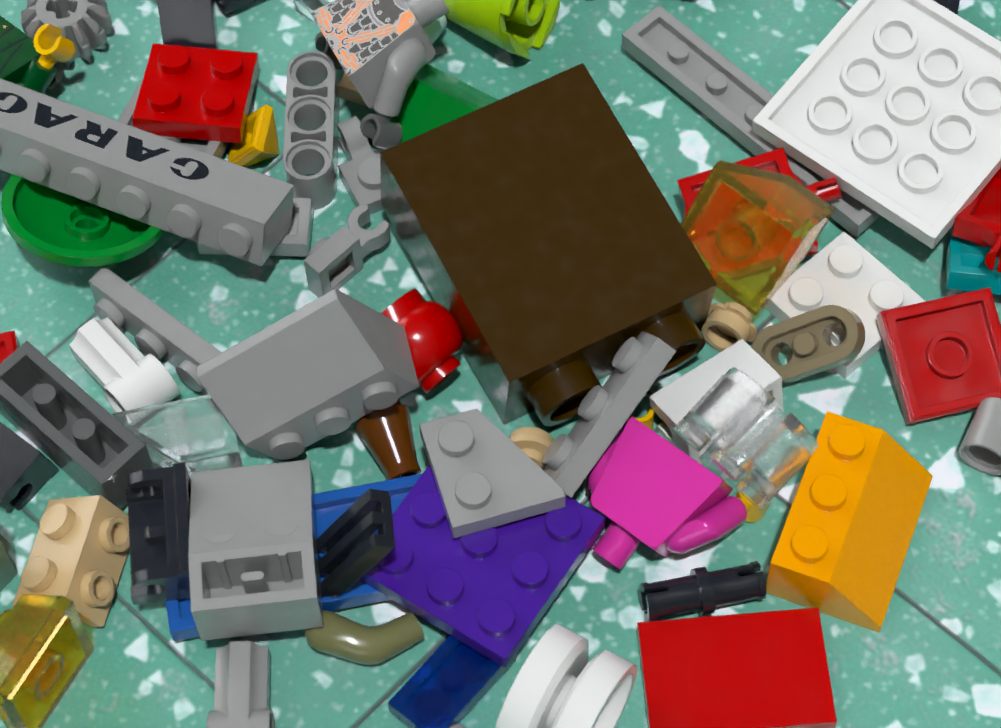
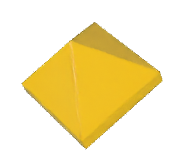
[227,104,280,167]

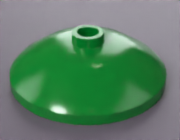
[1,174,165,268]

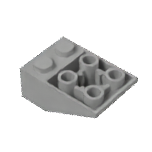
[188,459,324,641]

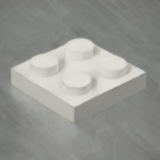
[764,231,926,379]

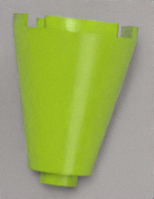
[444,0,560,58]

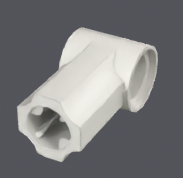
[69,317,180,428]

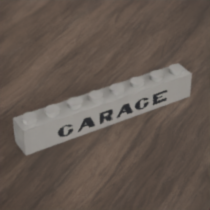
[0,79,294,267]

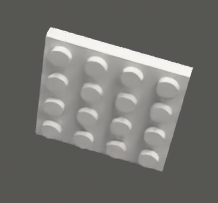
[752,0,1001,249]

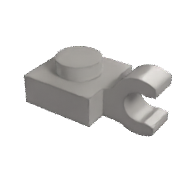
[336,116,385,215]
[304,204,391,298]

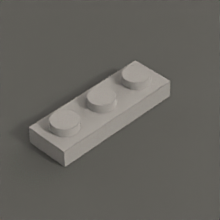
[89,266,222,392]
[543,331,676,498]

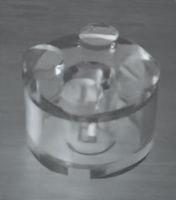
[673,367,819,510]

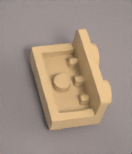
[12,495,130,627]

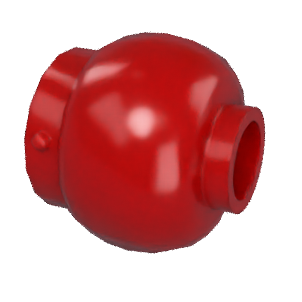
[381,289,463,394]

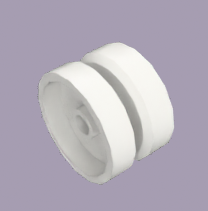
[495,624,638,728]

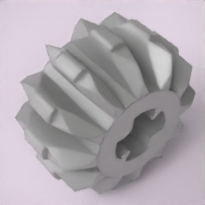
[20,0,112,68]

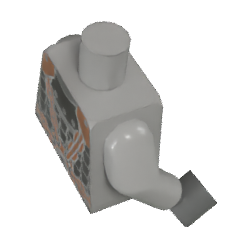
[310,0,450,150]

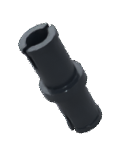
[639,561,766,622]

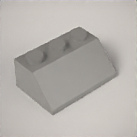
[196,289,419,461]

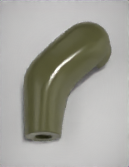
[304,610,424,665]

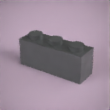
[0,341,154,510]

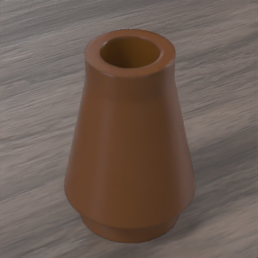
[355,398,422,480]

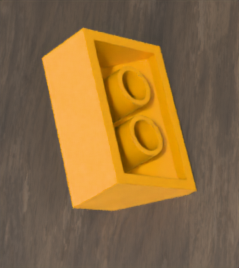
[766,411,933,633]

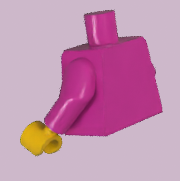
[588,409,772,570]

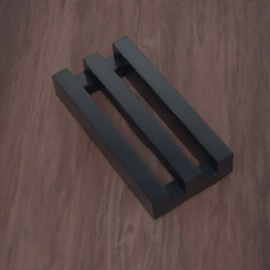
[317,489,395,598]

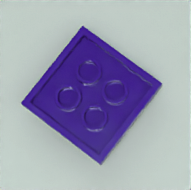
[359,465,605,669]

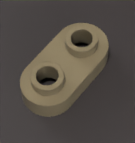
[751,305,865,383]

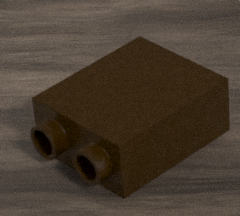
[380,63,717,426]

